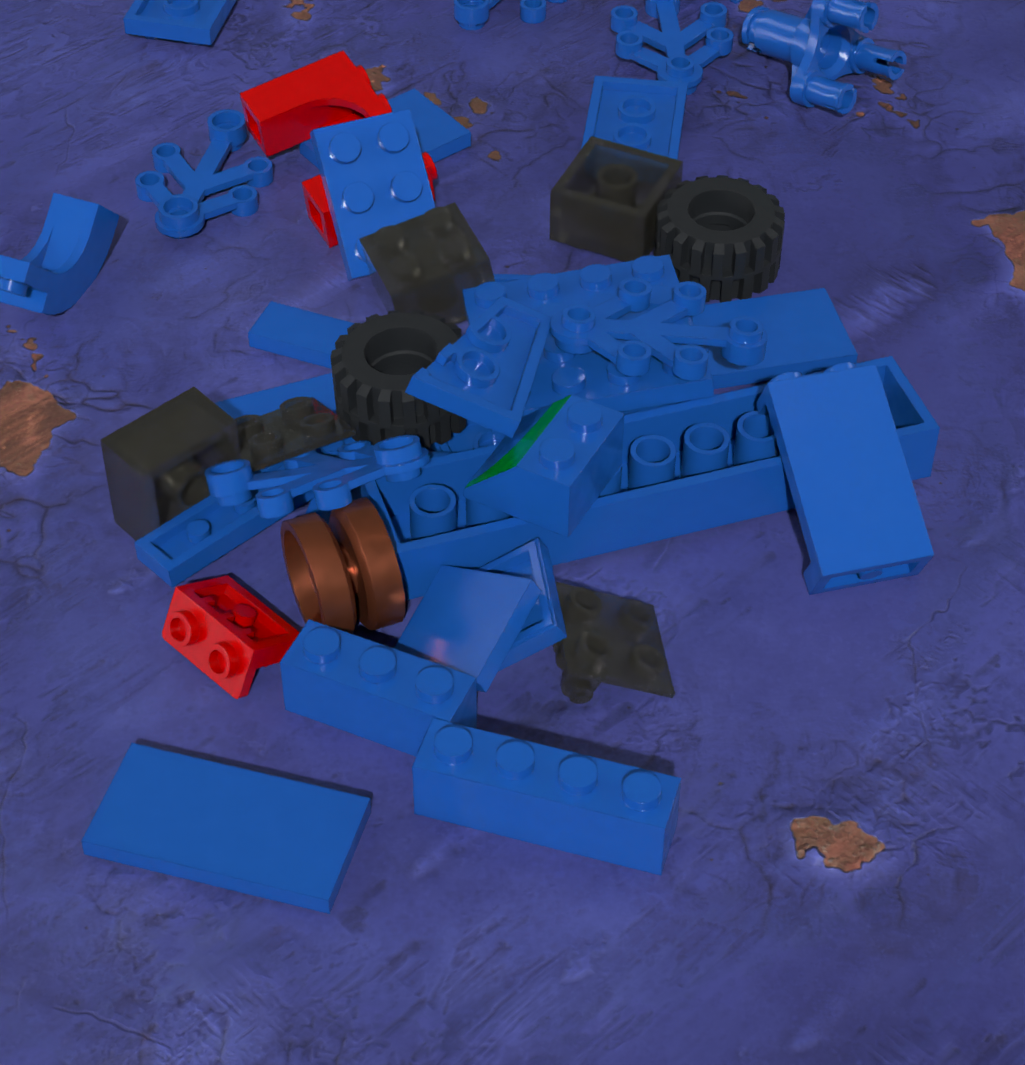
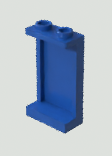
[756,362,934,595]

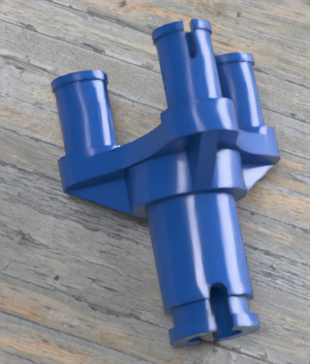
[741,0,907,114]

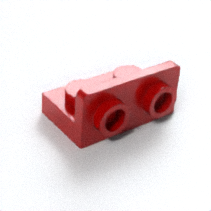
[162,575,300,699]

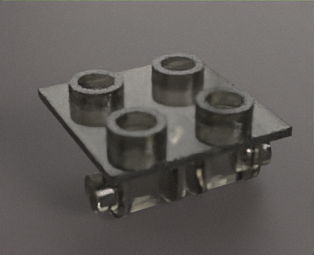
[212,397,357,472]
[553,582,675,704]

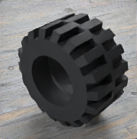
[654,175,785,302]
[331,310,466,449]

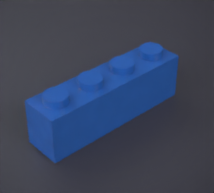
[412,718,681,876]

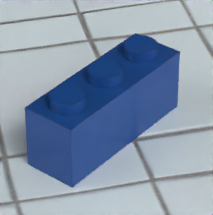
[280,619,477,757]

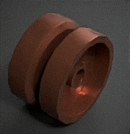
[280,497,406,634]

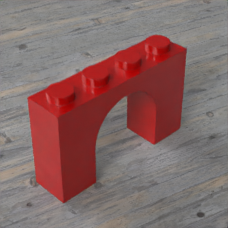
[240,50,438,248]

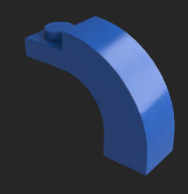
[0,193,120,315]

